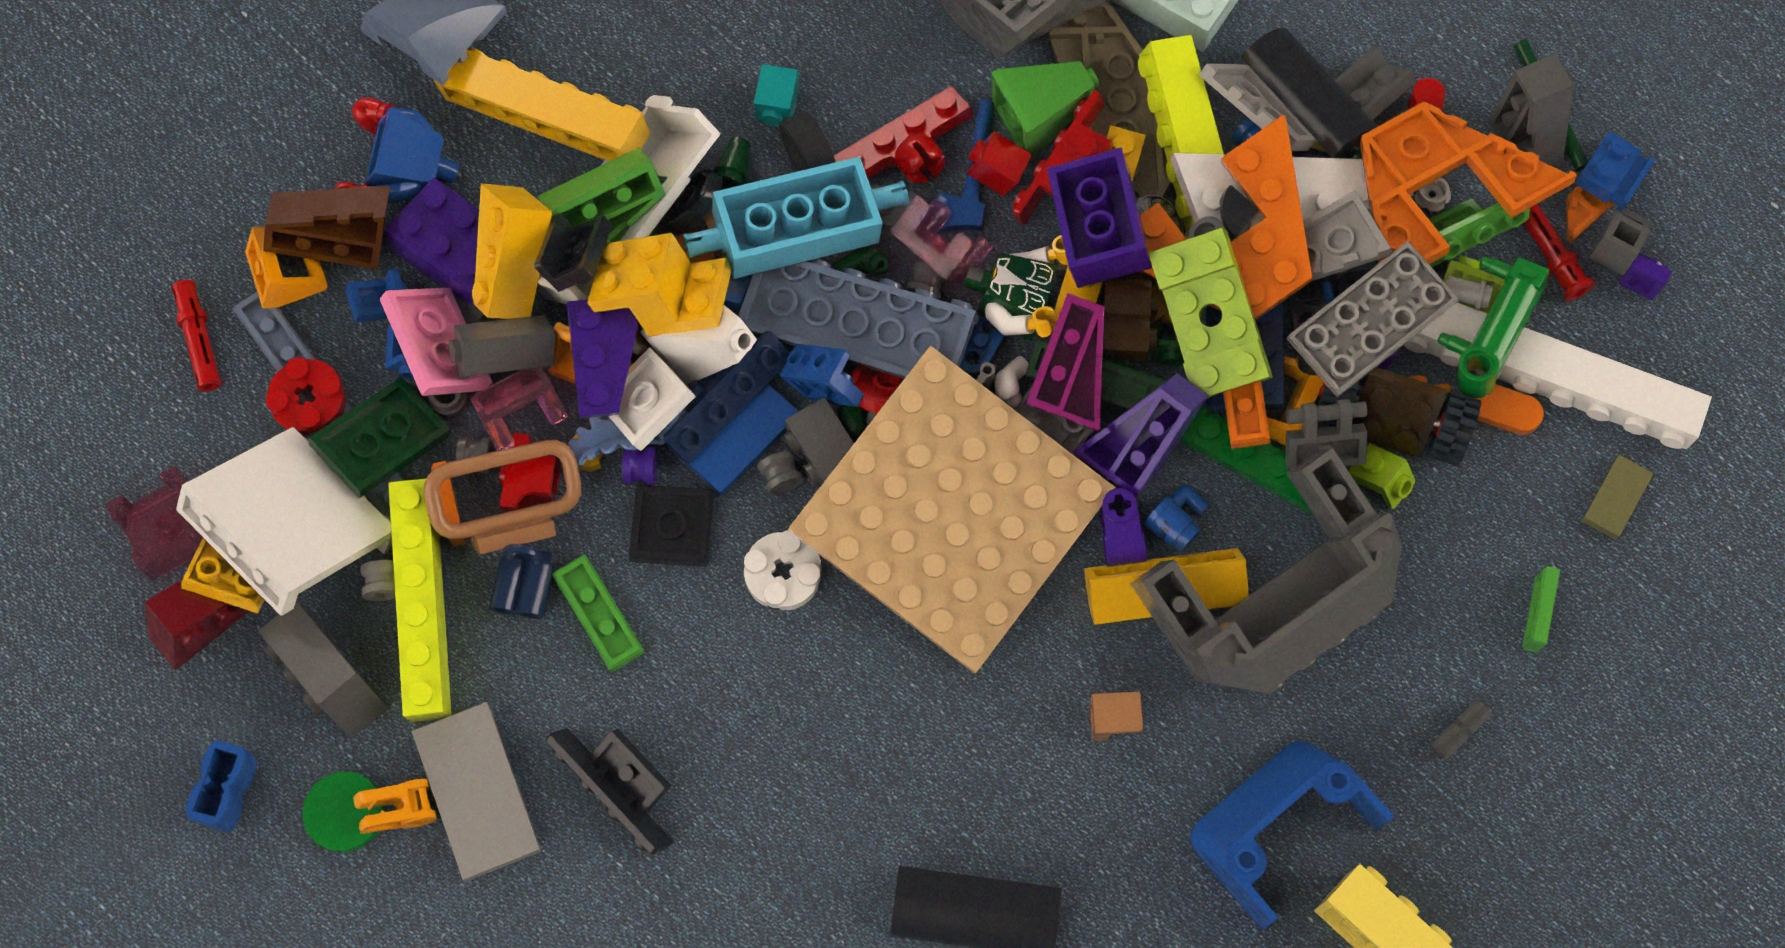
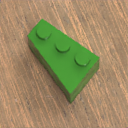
[537,147,665,243]

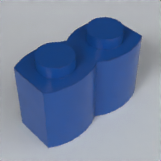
[187,740,257,833]

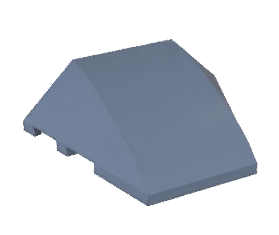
[360,0,507,85]

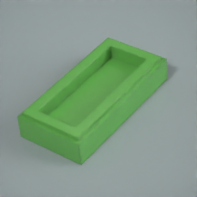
[1522,566,1560,653]

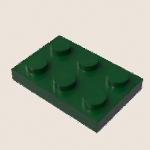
[309,377,451,498]

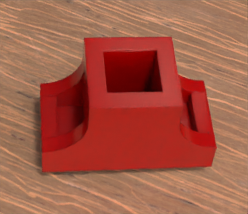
[499,433,561,513]

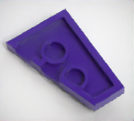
[566,300,639,419]

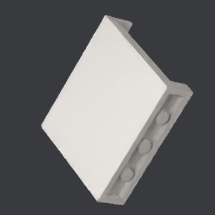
[176,427,392,616]

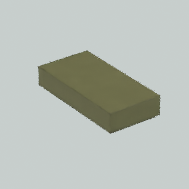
[1581,454,1654,540]

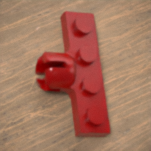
[834,86,973,185]

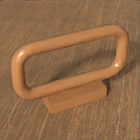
[424,440,581,554]

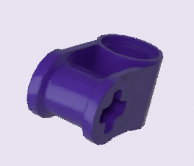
[1101,488,1147,567]

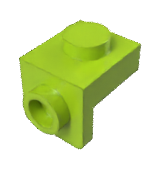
[1348,443,1415,509]

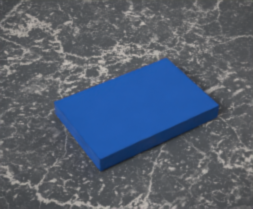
[666,384,799,496]

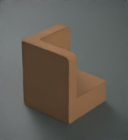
[1089,692,1143,741]

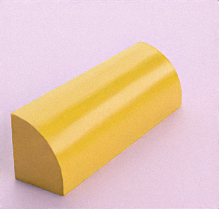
[1084,548,1249,625]

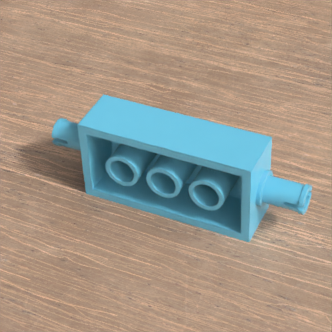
[683,157,909,279]

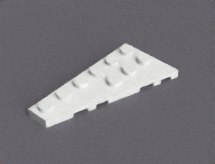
[1170,153,1414,242]

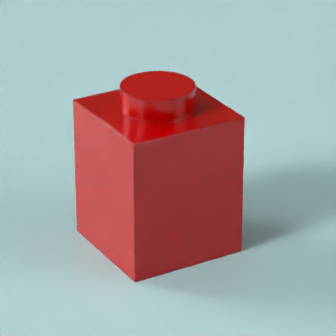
[966,131,1032,196]

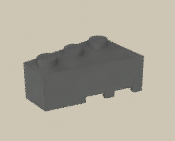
[1488,54,1574,168]
[258,601,388,739]

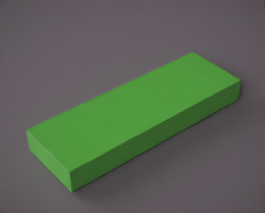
[552,554,645,673]

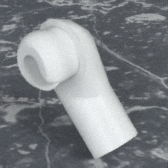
[993,356,1029,408]

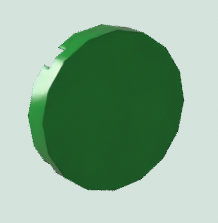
[302,771,385,853]

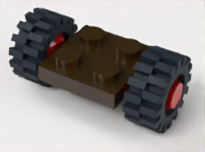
[1316,367,1481,466]

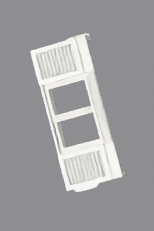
[536,95,720,304]

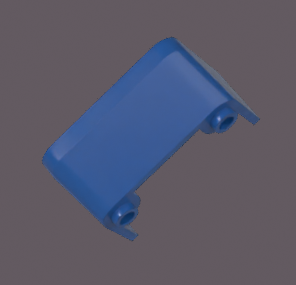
[1190,740,1395,930]

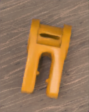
[353,779,437,834]

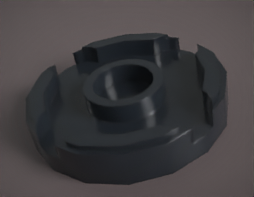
[662,169,723,235]

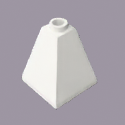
[640,305,757,385]

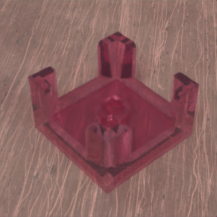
[890,195,994,281]
[469,366,568,451]
[105,466,203,581]

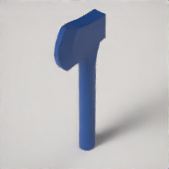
[929,100,994,232]

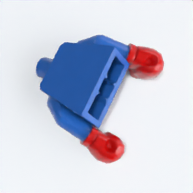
[333,97,459,203]

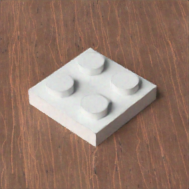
[608,347,696,451]

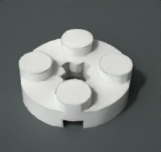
[744,530,822,611]

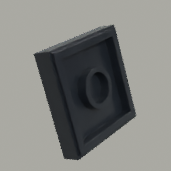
[629,485,714,567]

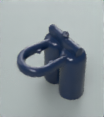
[489,544,553,619]

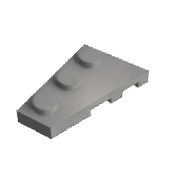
[1198,63,1316,151]

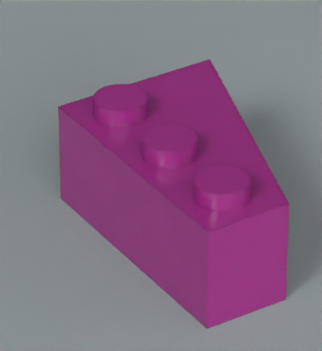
[1026,293,1104,432]

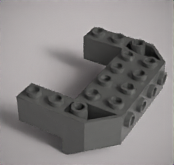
[1130,448,1402,695]

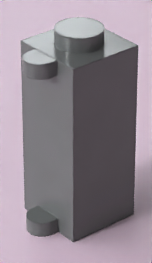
[448,315,555,379]

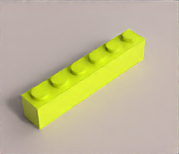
[1138,35,1224,239]
[388,478,452,723]

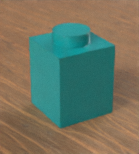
[753,64,800,126]

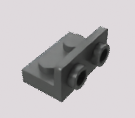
[1335,47,1416,120]

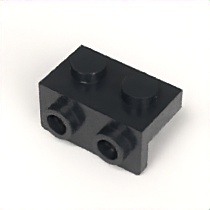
[534,213,612,292]

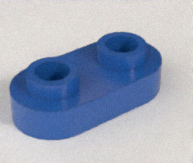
[960,311,1006,378]

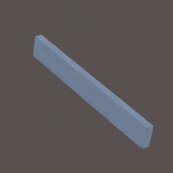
[232,292,403,521]

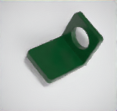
[1152,323,1185,367]

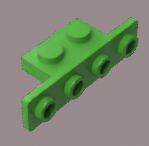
[1429,198,1530,267]

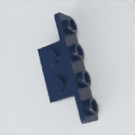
[663,331,790,463]

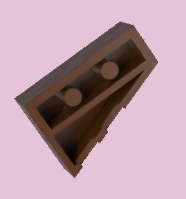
[263,185,390,270]

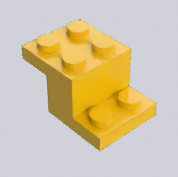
[587,233,732,337]

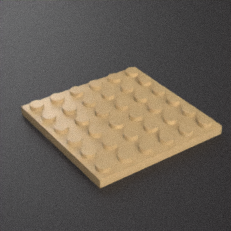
[788,345,1116,674]

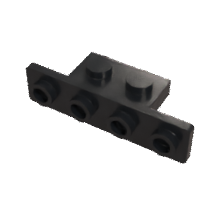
[545,729,673,855]

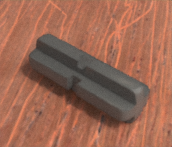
[1431,700,1491,760]

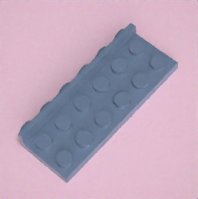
[738,258,979,379]

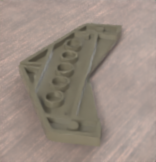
[1046,2,1171,276]

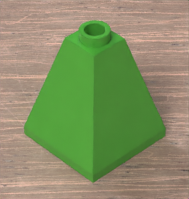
[991,61,1099,163]

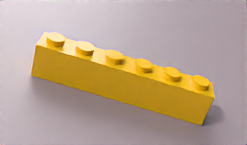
[434,48,651,161]

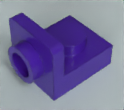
[1618,253,1672,301]

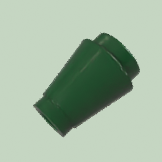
[713,137,751,190]

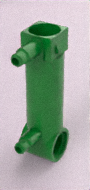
[1437,257,1549,398]

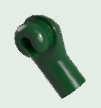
[833,247,890,275]
[838,405,865,443]

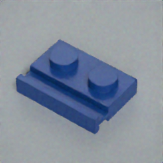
[1575,131,1656,212]

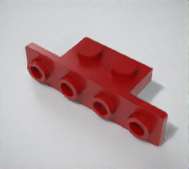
[1013,90,1113,226]

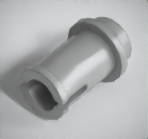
[1446,274,1493,310]

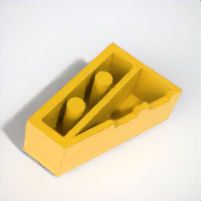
[472,183,552,319]

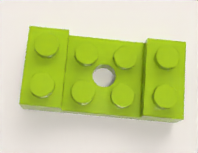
[1148,228,1273,399]

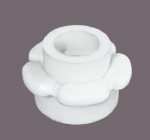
[1414,177,1451,212]

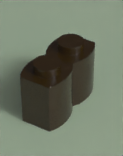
[1102,278,1159,361]

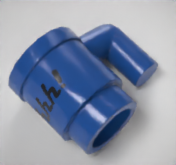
[1143,485,1210,553]

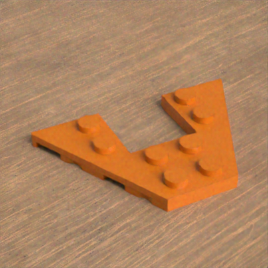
[1360,101,1577,264]
[1139,114,1312,321]

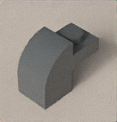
[1588,206,1652,276]

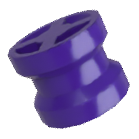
[622,446,658,485]

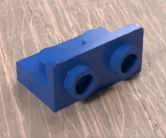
[780,344,864,407]

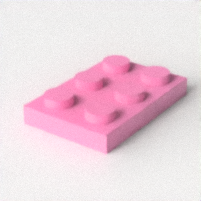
[380,288,492,396]

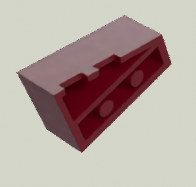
[145,579,266,671]

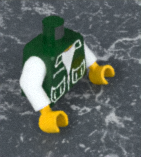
[962,235,1068,341]

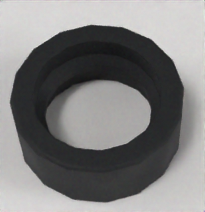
[778,111,836,172]

